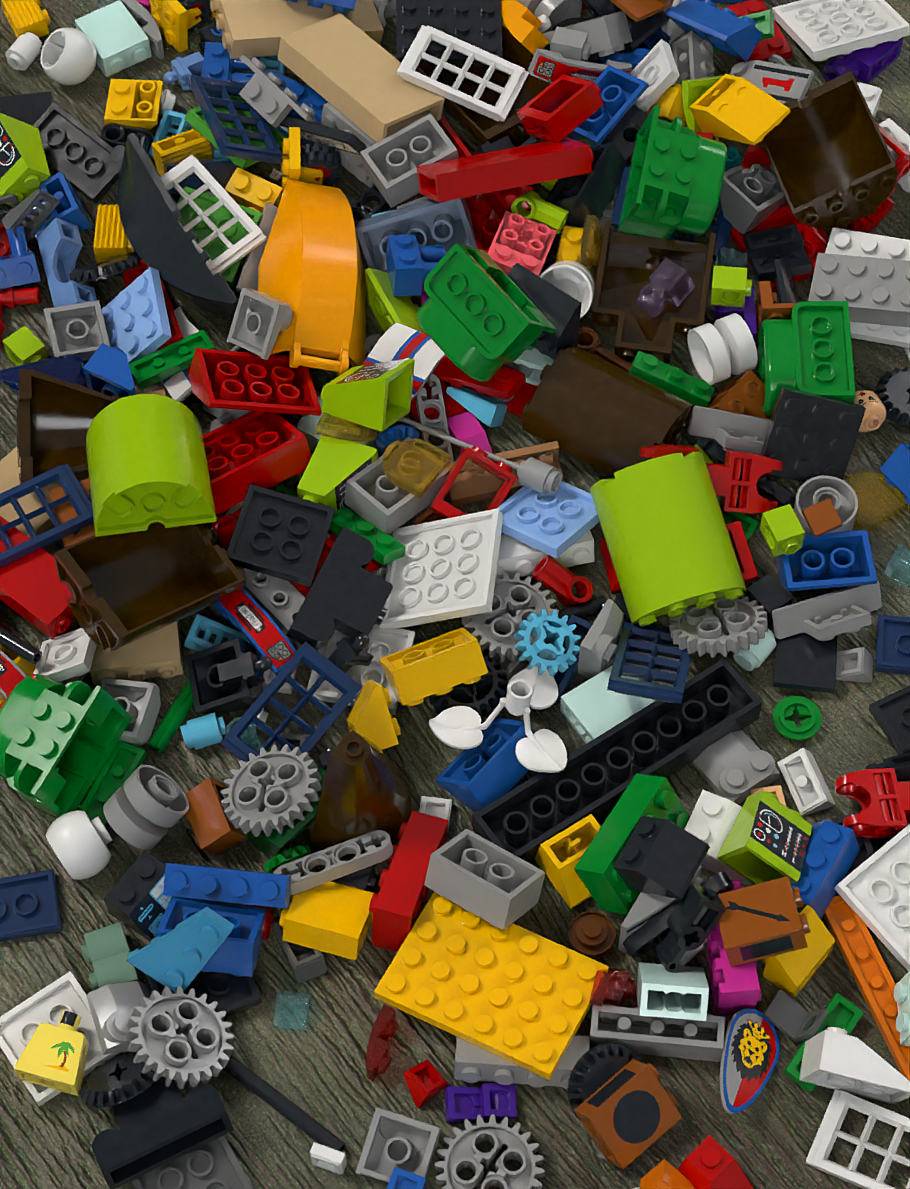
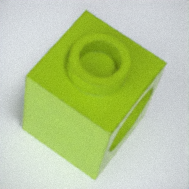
[711,266,752,307]
[3,326,49,371]
[760,504,805,557]

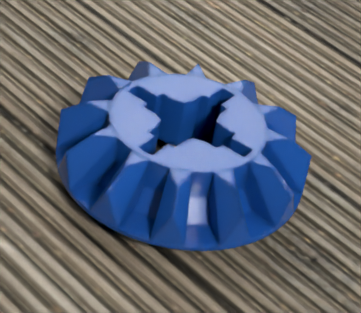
[374,425,419,453]

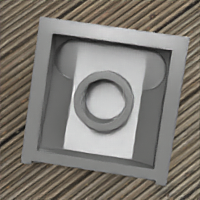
[227,287,293,360]
[43,300,111,364]
[578,598,624,679]
[100,678,161,747]
[693,730,780,804]
[86,981,162,1055]
[355,1107,441,1183]

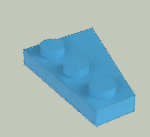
[126,907,234,992]

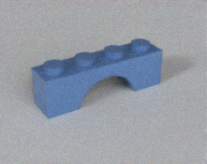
[37,218,97,307]

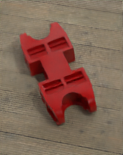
[640,444,783,514]
[834,768,910,838]

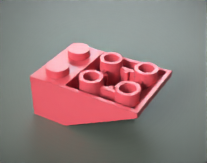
[487,211,557,276]

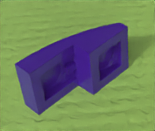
[445,1083,517,1123]

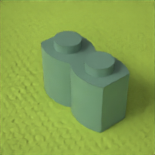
[80,922,140,990]

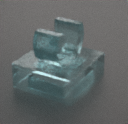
[715,246,747,268]

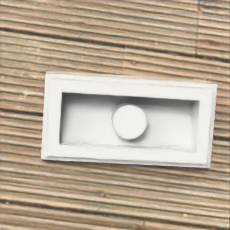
[777,748,835,816]

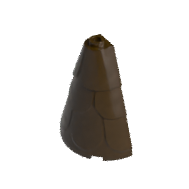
[17,369,120,484]
[309,730,411,856]

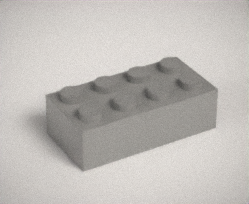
[808,253,910,327]

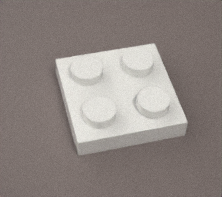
[630,39,680,112]
[33,628,96,682]

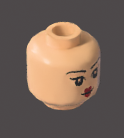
[854,390,887,432]

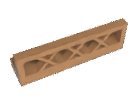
[445,441,564,506]

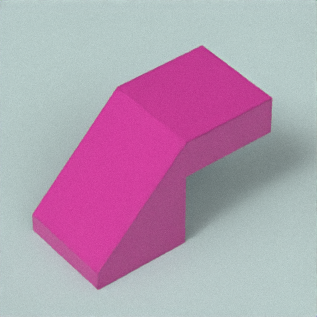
[447,411,493,454]

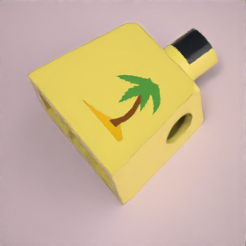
[14,1011,89,1096]

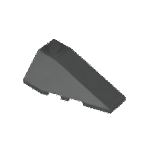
[720,164,787,234]

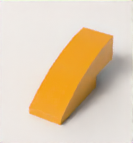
[501,0,549,55]

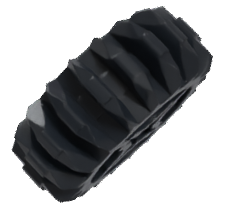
[429,654,508,723]

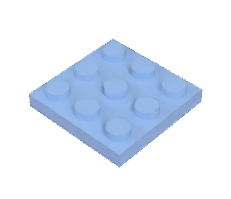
[101,267,172,364]
[496,481,600,558]

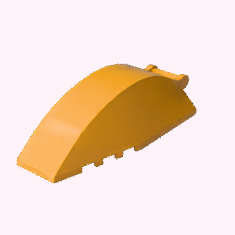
[258,179,366,376]

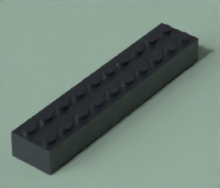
[472,658,762,864]

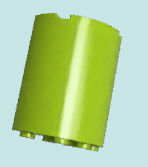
[86,394,217,537]
[590,452,747,626]

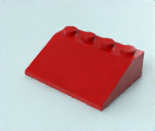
[188,348,322,416]
[203,411,312,515]

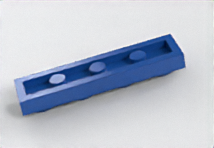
[163,863,291,908]

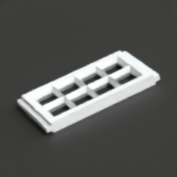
[396,25,529,122]
[161,155,267,275]
[805,1089,910,1189]

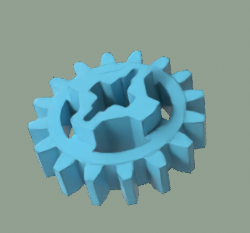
[514,609,581,676]

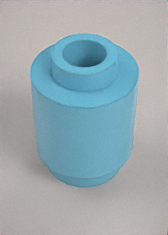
[180,712,228,750]

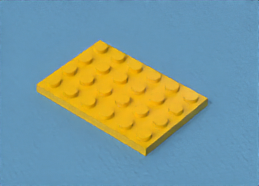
[374,891,609,1080]

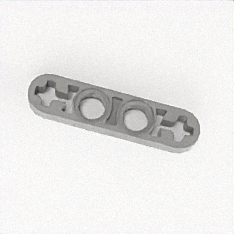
[415,374,454,466]
[273,830,393,896]

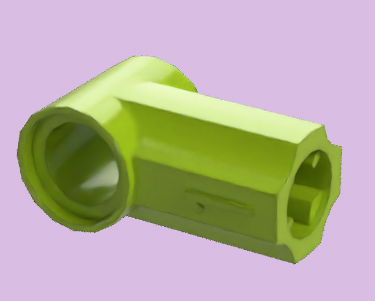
[511,191,569,234]

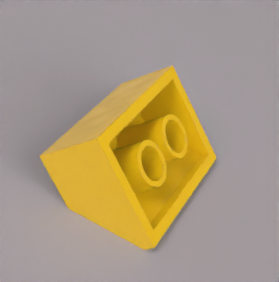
[379,627,488,706]

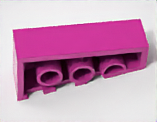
[705,880,761,1016]

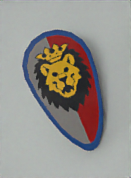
[720,1009,780,1114]

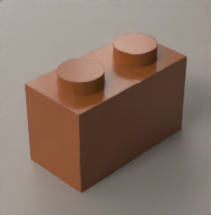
[184,778,247,855]

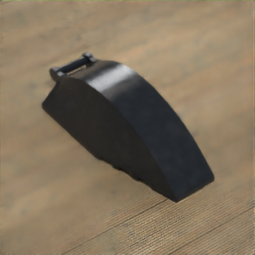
[111,133,240,320]

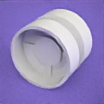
[540,260,596,318]
[687,313,758,385]

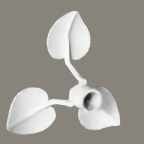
[429,666,567,773]

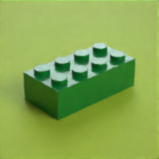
[574,774,690,915]

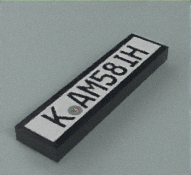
[279,116,367,155]

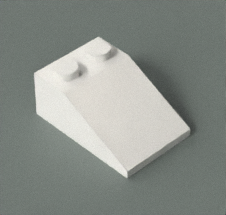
[685,790,753,886]
[799,1027,910,1104]

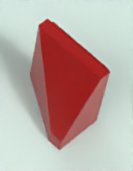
[403,1060,448,1109]

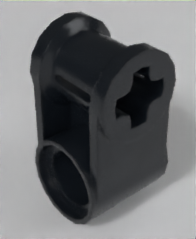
[101,123,154,155]

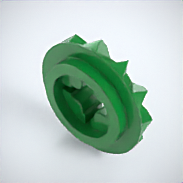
[772,696,822,743]
[264,845,313,873]

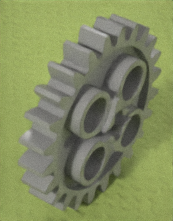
[461,572,559,663]
[669,596,768,658]
[221,744,322,837]
[126,986,234,1089]
[435,1114,544,1189]

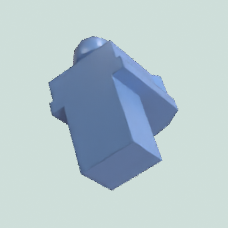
[163,51,204,92]

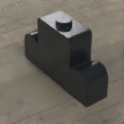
[286,527,393,649]
[92,1076,234,1189]

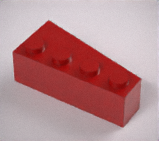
[369,810,449,952]

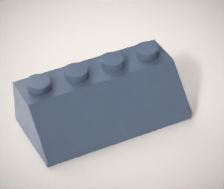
[356,198,477,273]

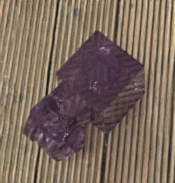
[636,258,695,317]

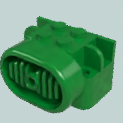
[618,105,727,239]
[416,243,557,382]
[758,301,856,416]
[0,674,133,818]

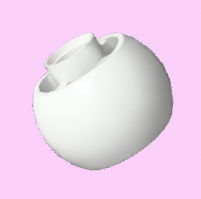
[41,28,97,85]
[46,810,113,880]

